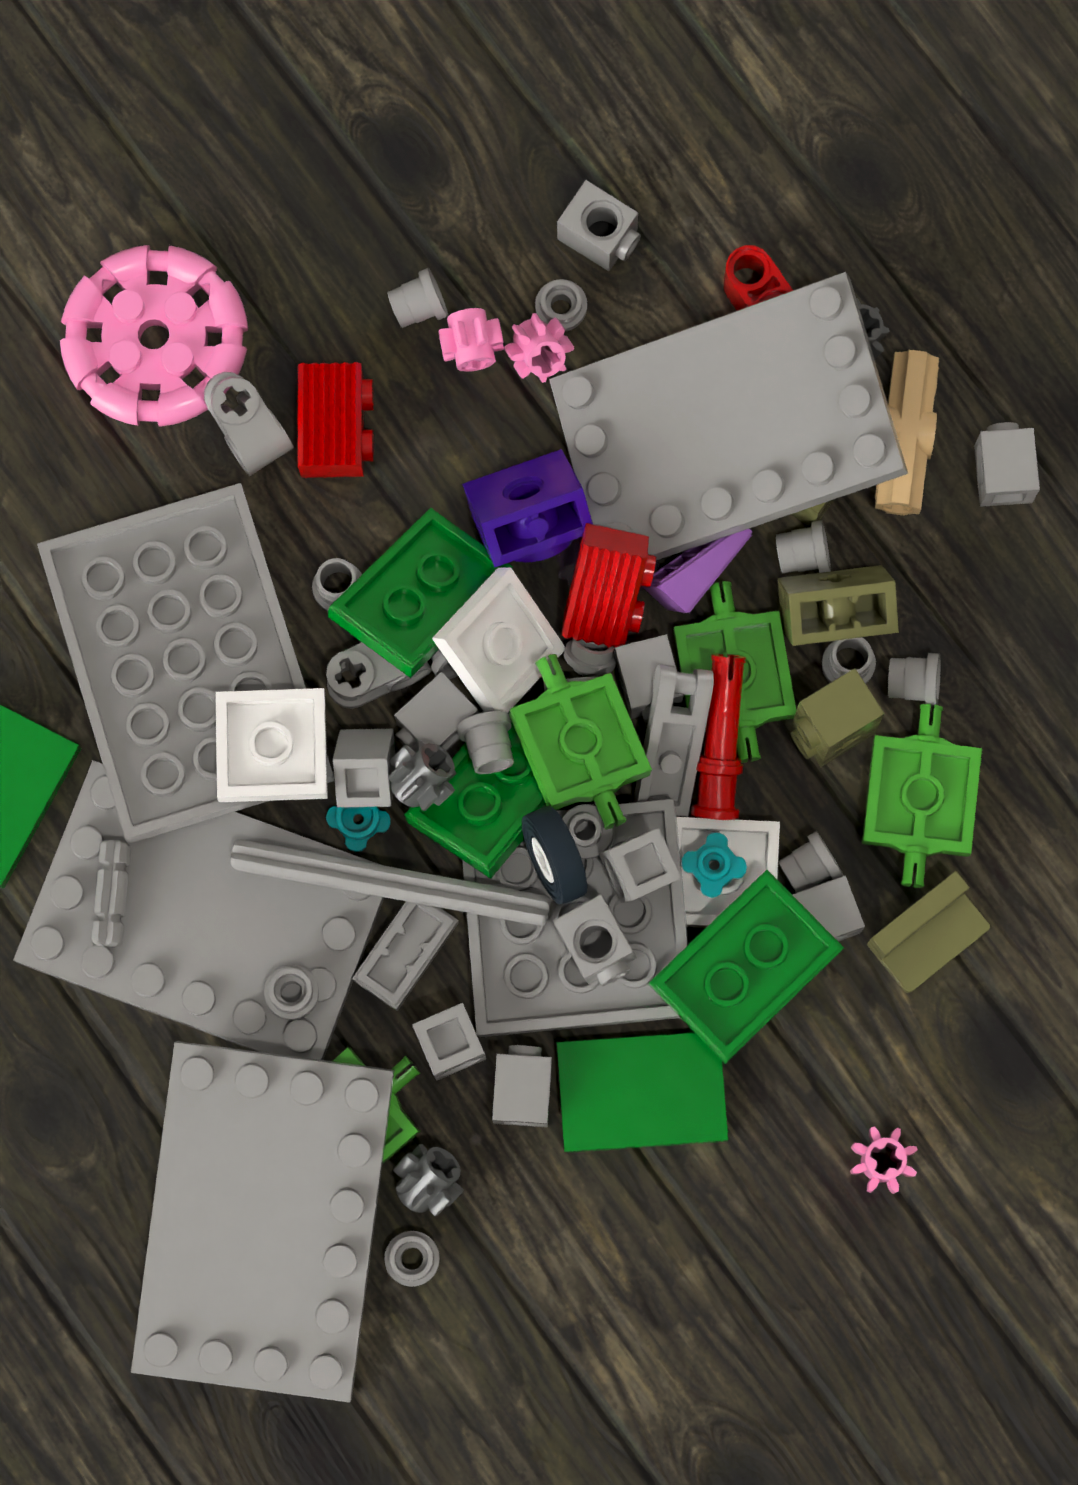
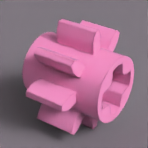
[438,308,504,372]
[504,313,574,383]
[850,1126,918,1194]

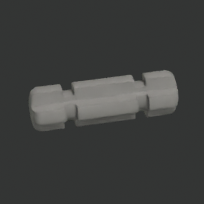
[92,840,131,947]

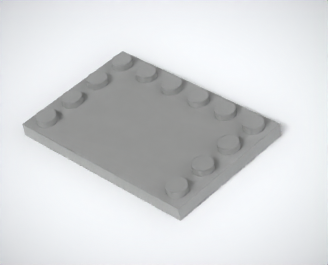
[549,272,908,560]
[37,483,334,844]
[13,760,385,1060]
[131,1041,395,1402]

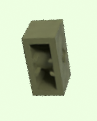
[777,565,899,646]
[791,668,885,767]

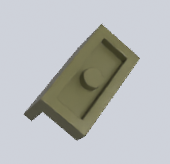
[867,871,990,993]

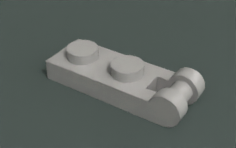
[632,664,714,817]

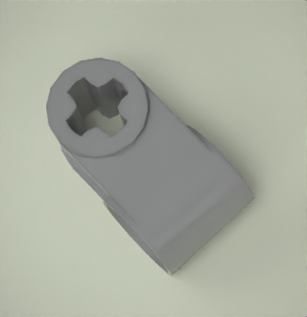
[204,372,294,476]
[326,642,432,709]

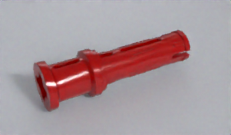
[691,654,746,820]

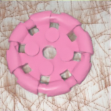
[60,245,248,427]

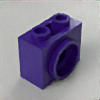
[462,449,593,568]

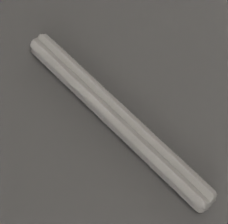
[230,839,551,926]

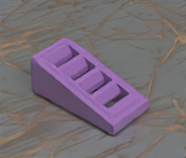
[642,529,752,613]

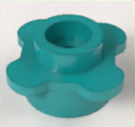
[326,806,391,852]
[682,833,747,898]

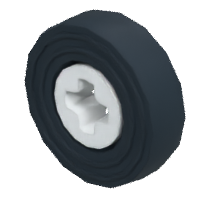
[522,806,588,905]

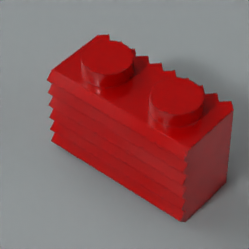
[298,362,374,478]
[562,523,657,648]

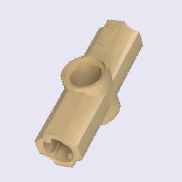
[875,350,939,516]

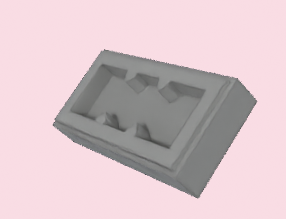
[352,901,459,1011]

